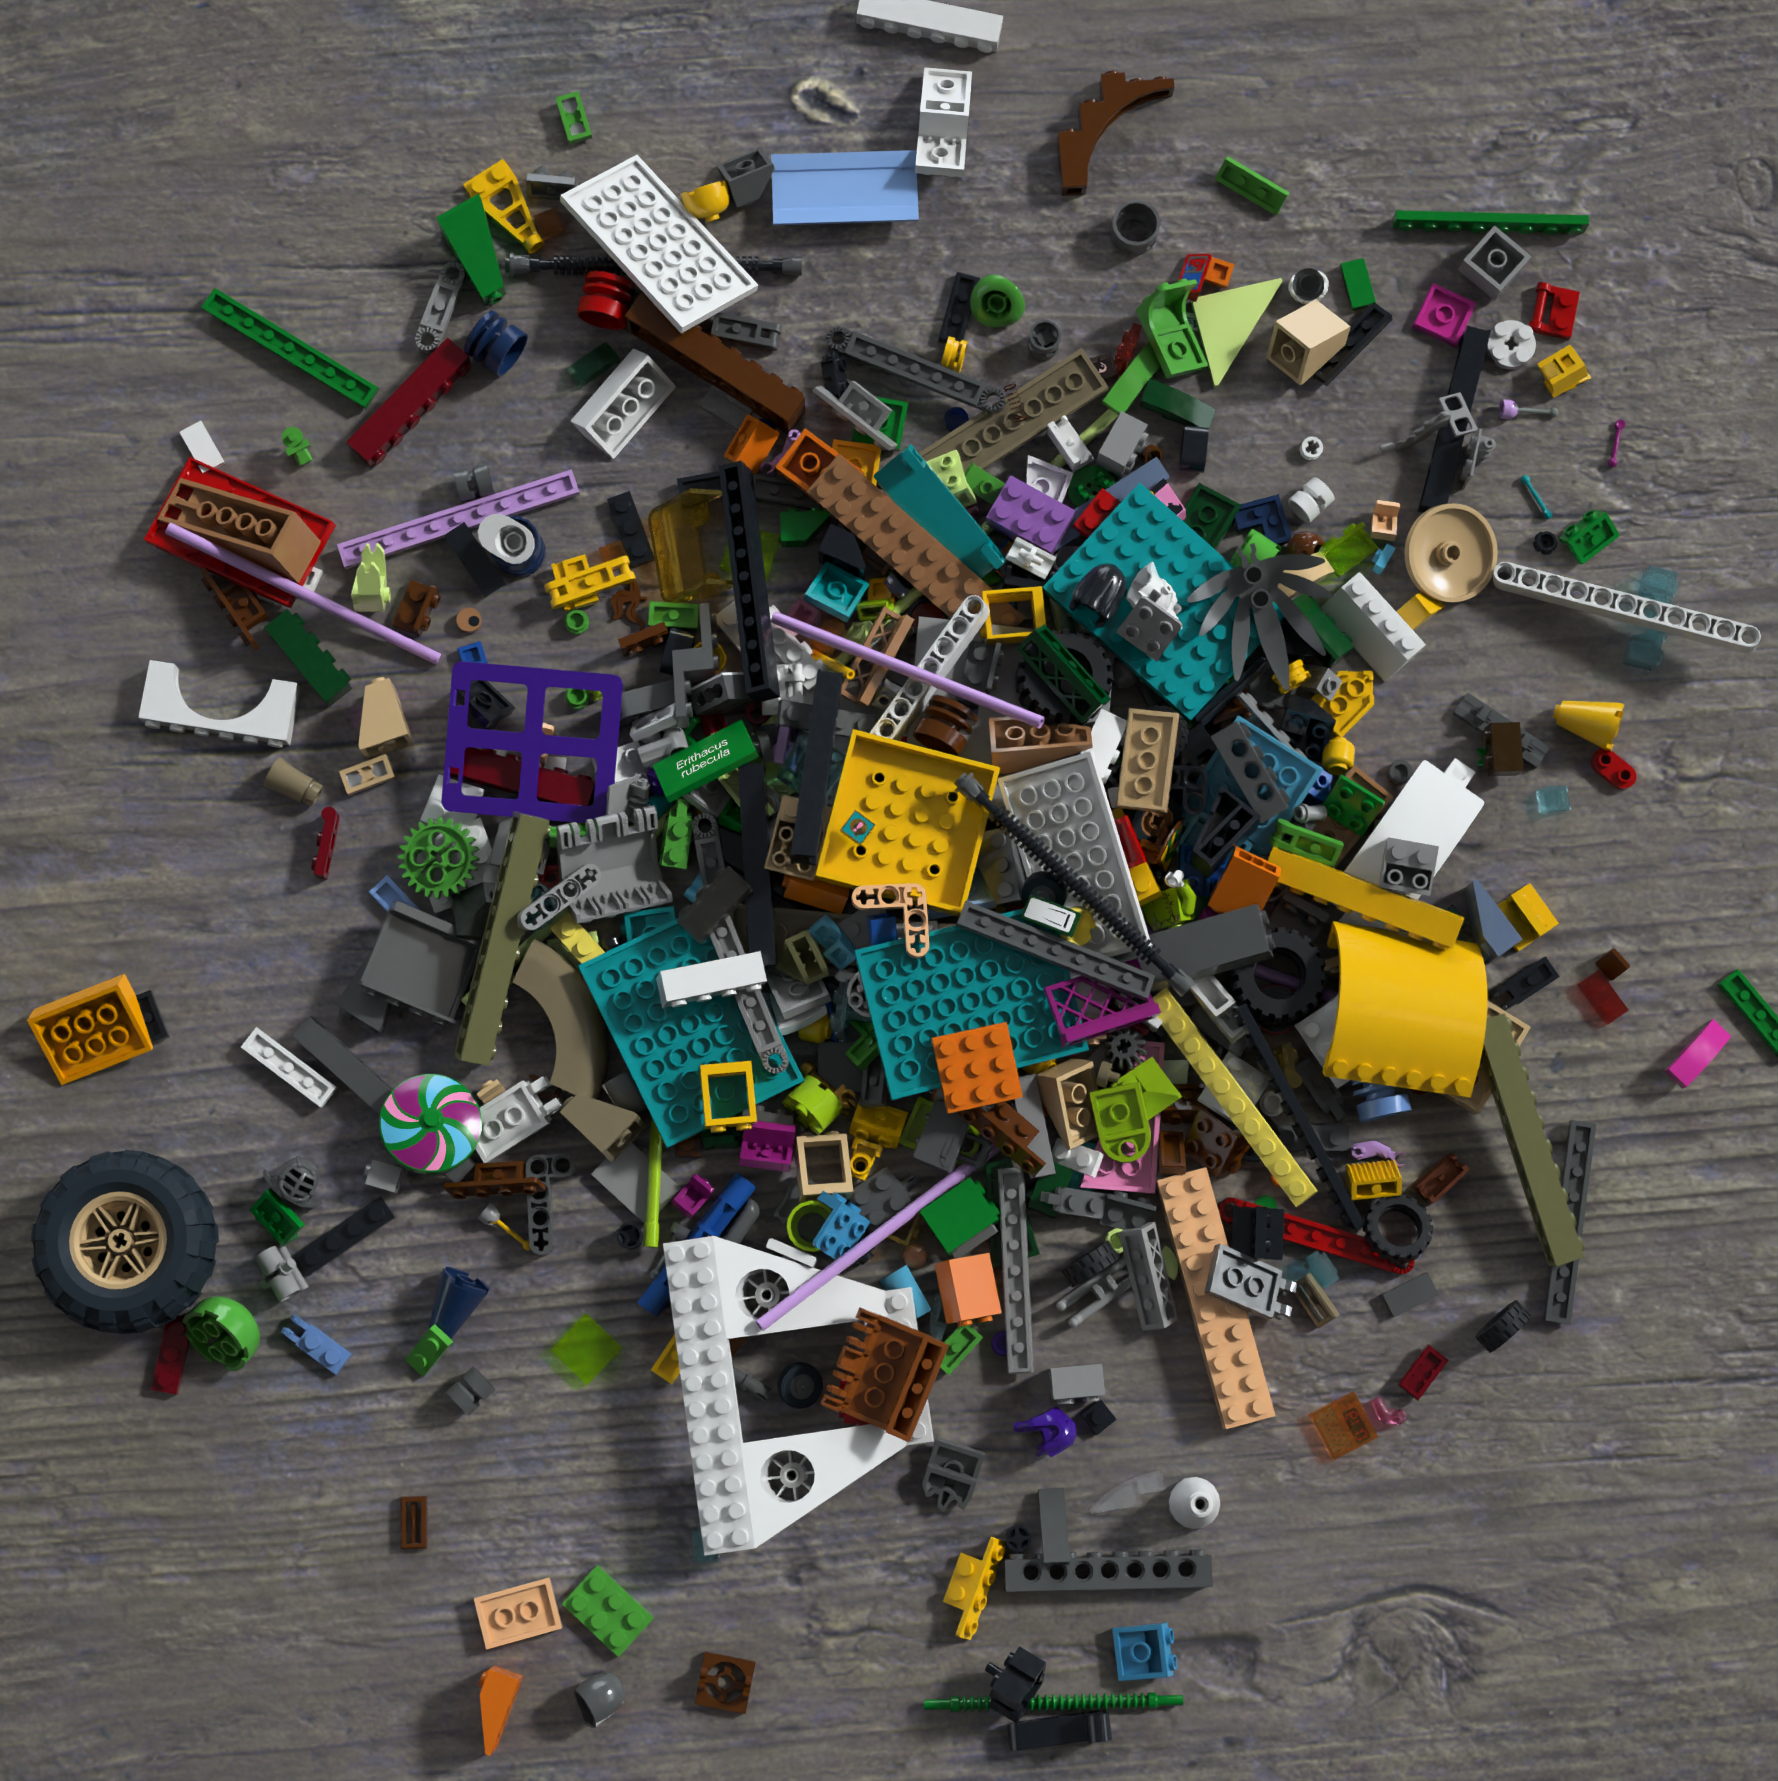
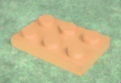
[474,1577,563,1650]

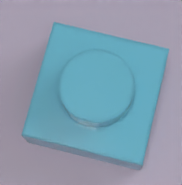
[1372,544,1396,575]

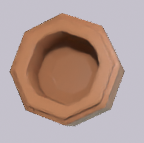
[902,1244,928,1269]

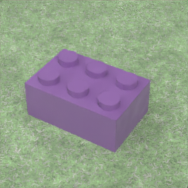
[986,475,1075,555]

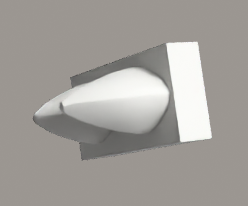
[630,703,681,744]

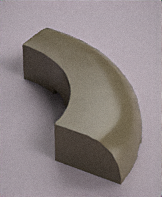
[513,938,609,1100]

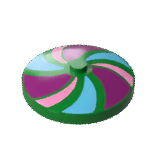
[379,1074,482,1175]

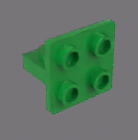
[1323,775,1385,836]

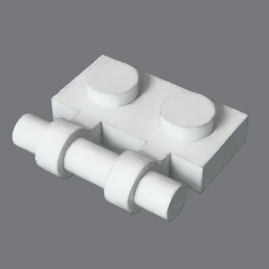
[762,664,805,715]

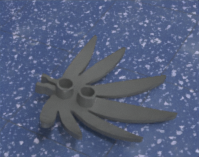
[1187,543,1333,691]

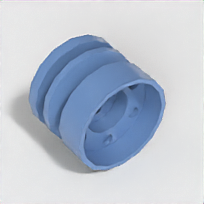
[1350,1080,1412,1122]

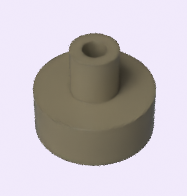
[1096,1061,1120,1088]

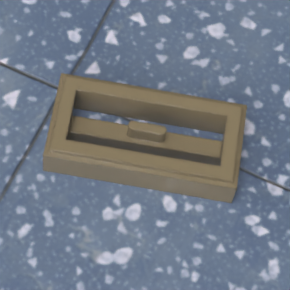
[1294,1272,1340,1328]

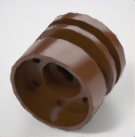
[913,695,978,757]

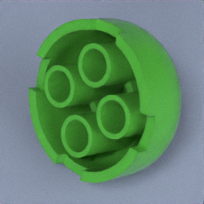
[183,1296,260,1371]

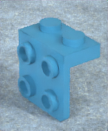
[813,1191,871,1260]

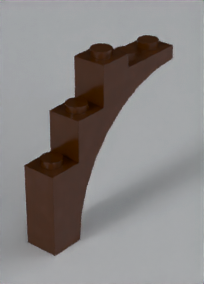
[1057,70,1175,196]

